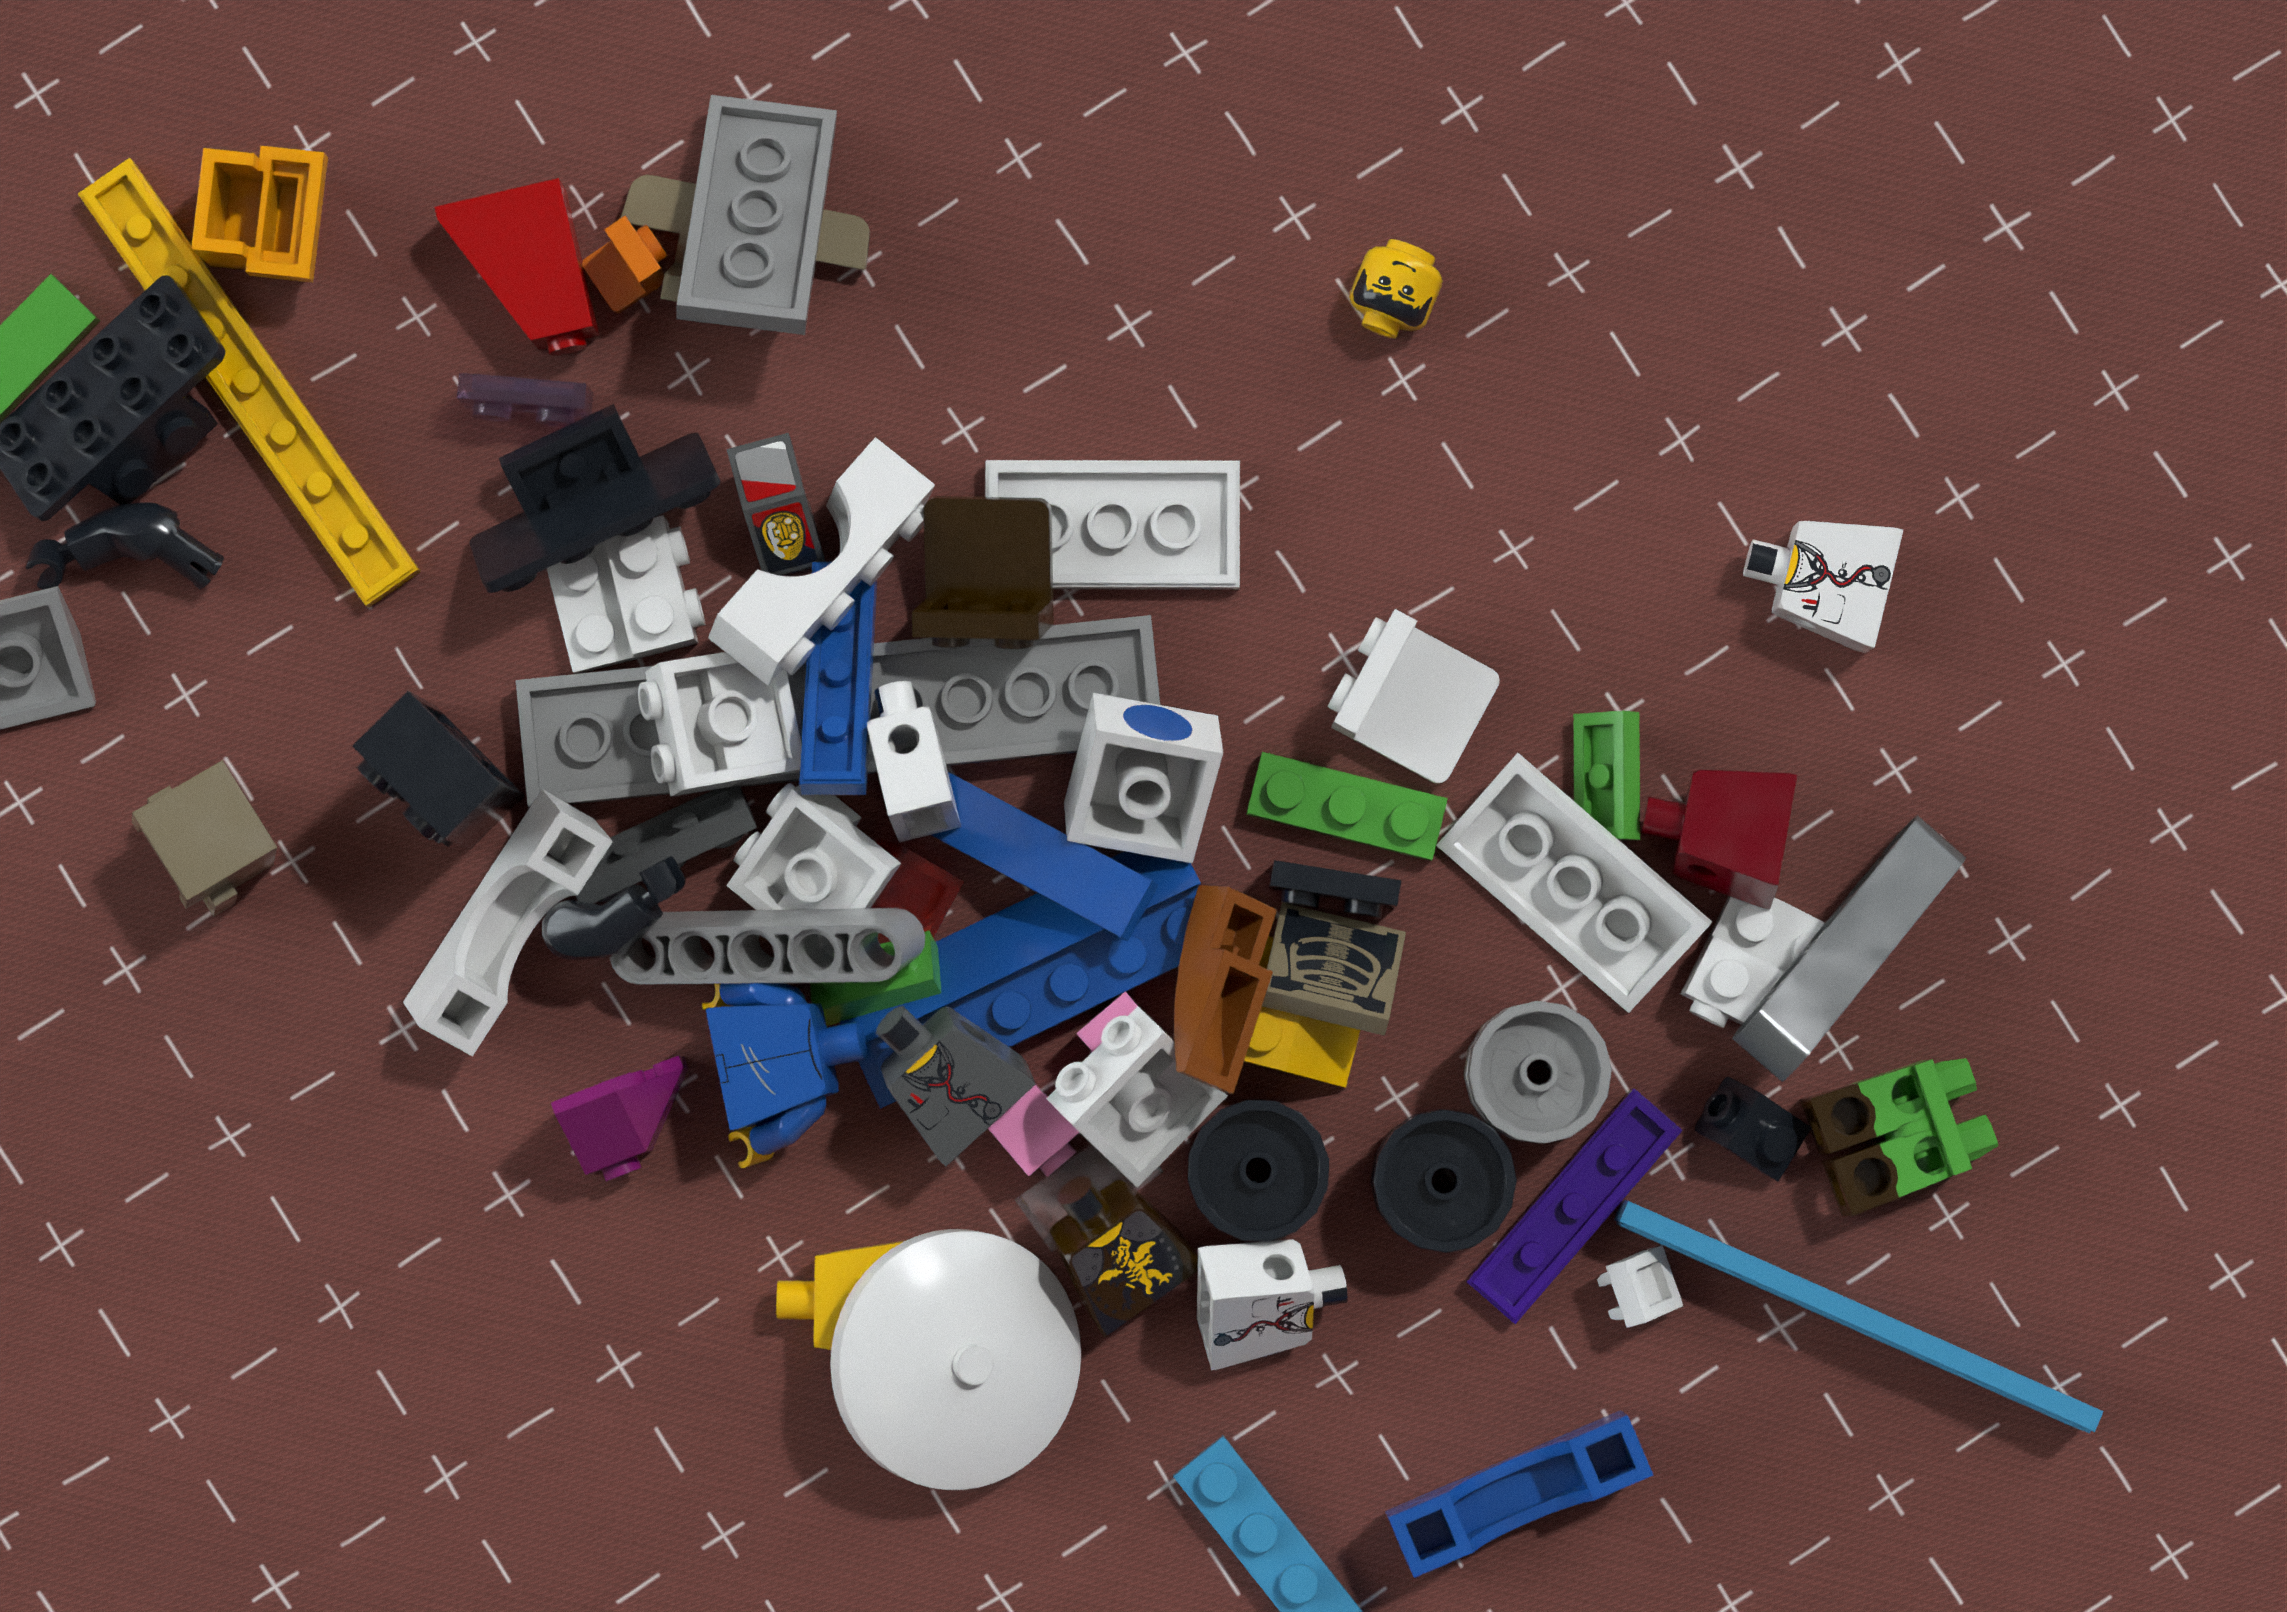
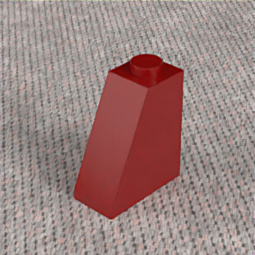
[434,178,600,355]

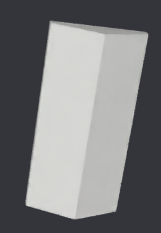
[1436,753,1712,1013]

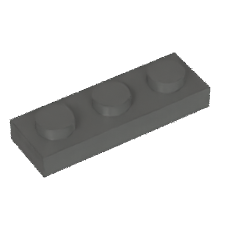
[576,786,757,904]

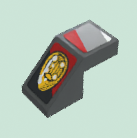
[726,433,826,576]

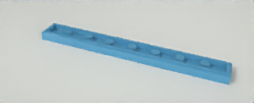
[1614,1200,2104,1434]

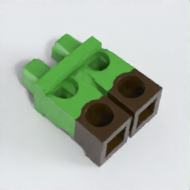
[1799,1058,1998,1216]

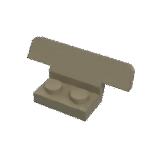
[620,175,870,302]

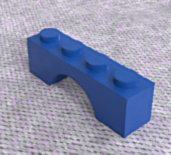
[1385,1410,1653,1578]

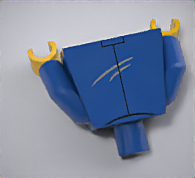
[702,983,867,1168]

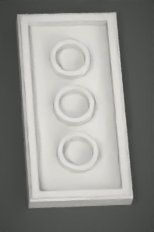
[985,460,1240,589]

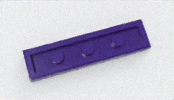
[1466,1088,1683,1324]

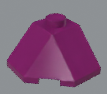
[550,1056,689,1182]

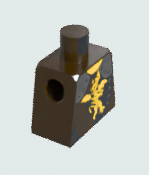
[1049,1176,1198,1338]

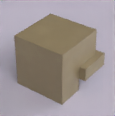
[132,760,277,917]

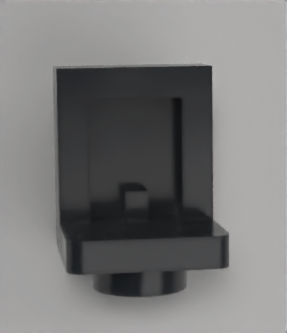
[1694,1077,1811,1182]

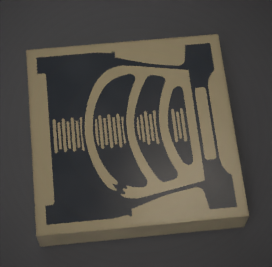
[1262,903,1406,1036]

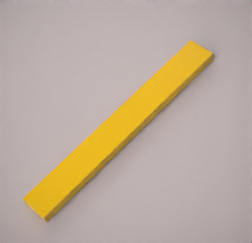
[78,158,421,608]

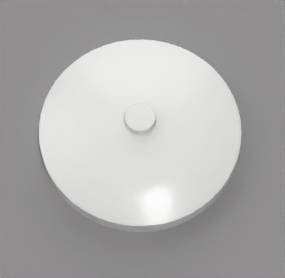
[830,1229,1081,1490]

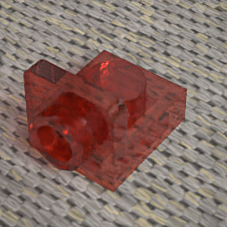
[873,839,964,938]

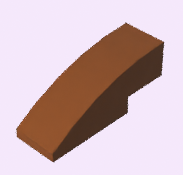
[1174,885,1277,1094]

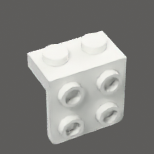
[1327,609,1499,783]

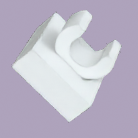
[1597,1245,1683,1328]

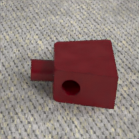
[1641,770,1798,909]

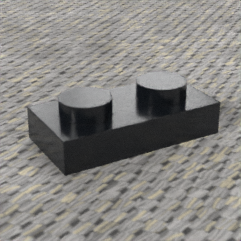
[1269,860,1402,918]

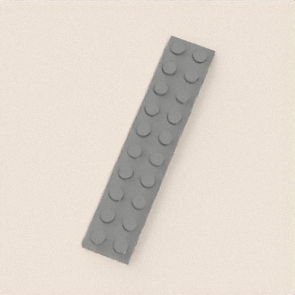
[516,615,1160,808]

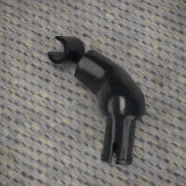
[25,502,224,590]
[542,856,685,961]

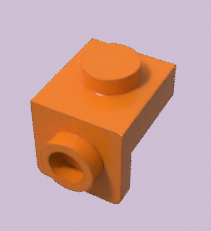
[582,216,668,313]

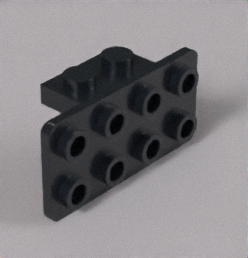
[0,275,225,521]
[469,404,721,593]

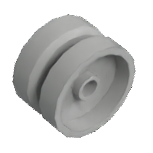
[1464,1001,1612,1144]

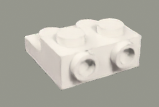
[547,515,705,674]
[638,652,802,797]
[727,783,901,957]
[1680,896,1825,1028]
[1047,1006,1227,1188]

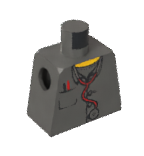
[876,1006,1036,1166]

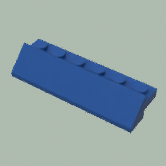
[840,851,1201,1109]

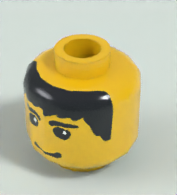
[1349,239,1443,339]

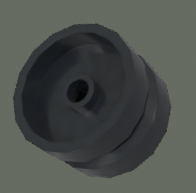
[1187,1100,1329,1241]
[1370,1109,1517,1253]

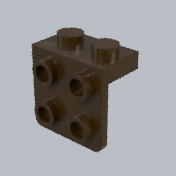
[912,496,1054,649]

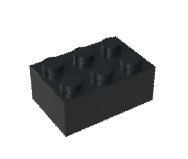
[352,691,525,849]

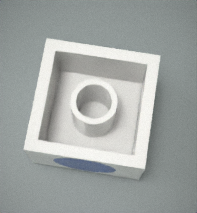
[1064,693,1223,863]

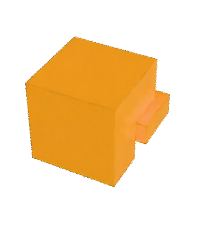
[191,146,328,283]

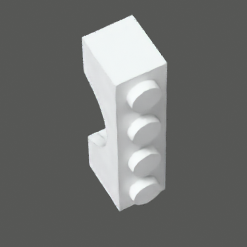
[708,437,935,686]
[403,789,613,1056]

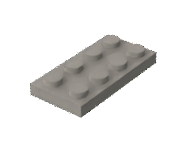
[677,95,837,335]

